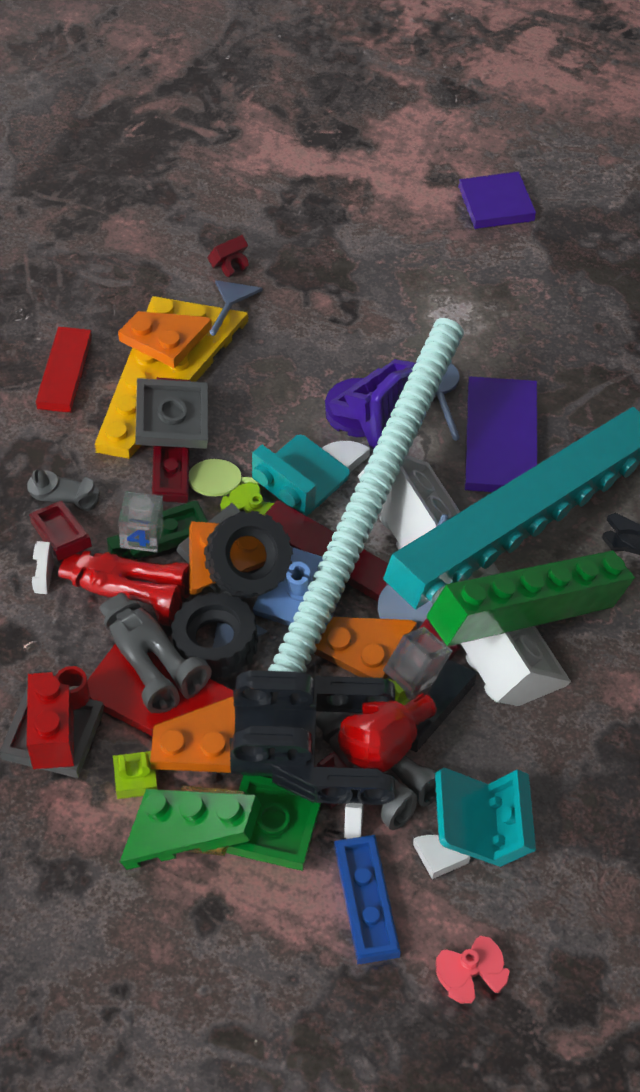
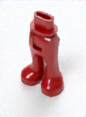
[58,551,190,627]

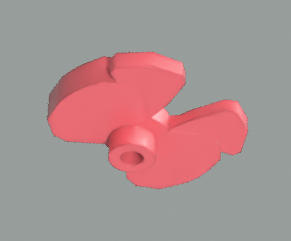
[435,936,510,1003]

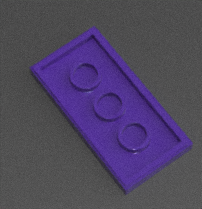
[465,376,537,492]

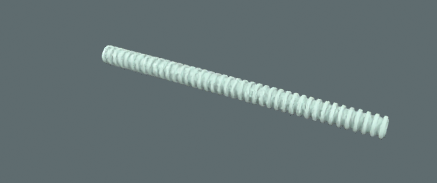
[268,318,464,673]

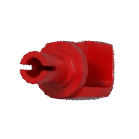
[338,693,436,772]

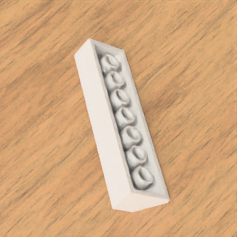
[358,455,571,706]

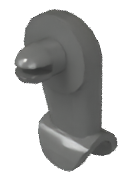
[27,469,100,511]

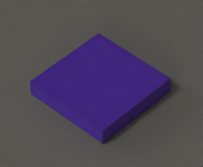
[459,171,536,229]

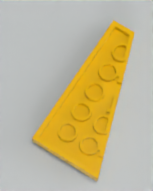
[95,296,248,459]

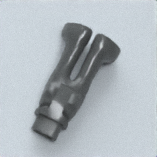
[100,593,212,713]
[316,712,437,830]

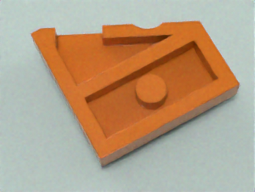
[118,311,212,368]
[189,521,266,595]
[314,617,417,679]
[150,697,235,773]

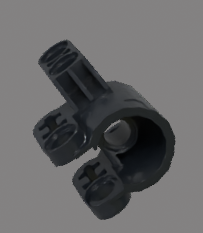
[230,670,396,805]

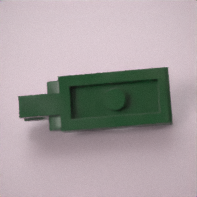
[107,500,208,559]

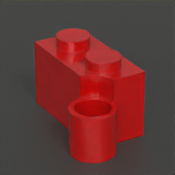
[27,666,90,769]

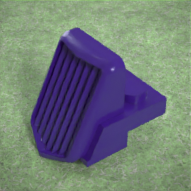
[328,359,416,449]

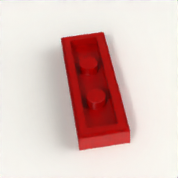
[36,326,92,413]

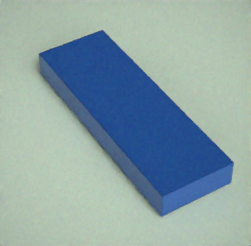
[334,835,401,965]

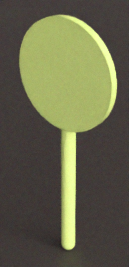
[189,459,261,497]

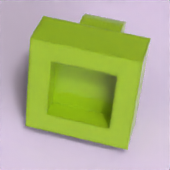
[113,751,158,799]

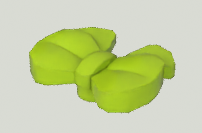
[220,482,274,515]

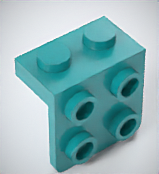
[252,434,350,516]
[435,768,536,867]

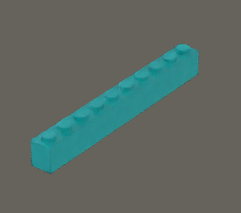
[383,407,640,610]

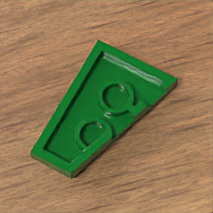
[120,789,261,870]

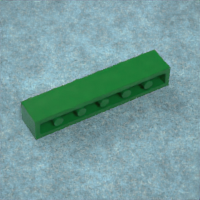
[426,550,635,647]

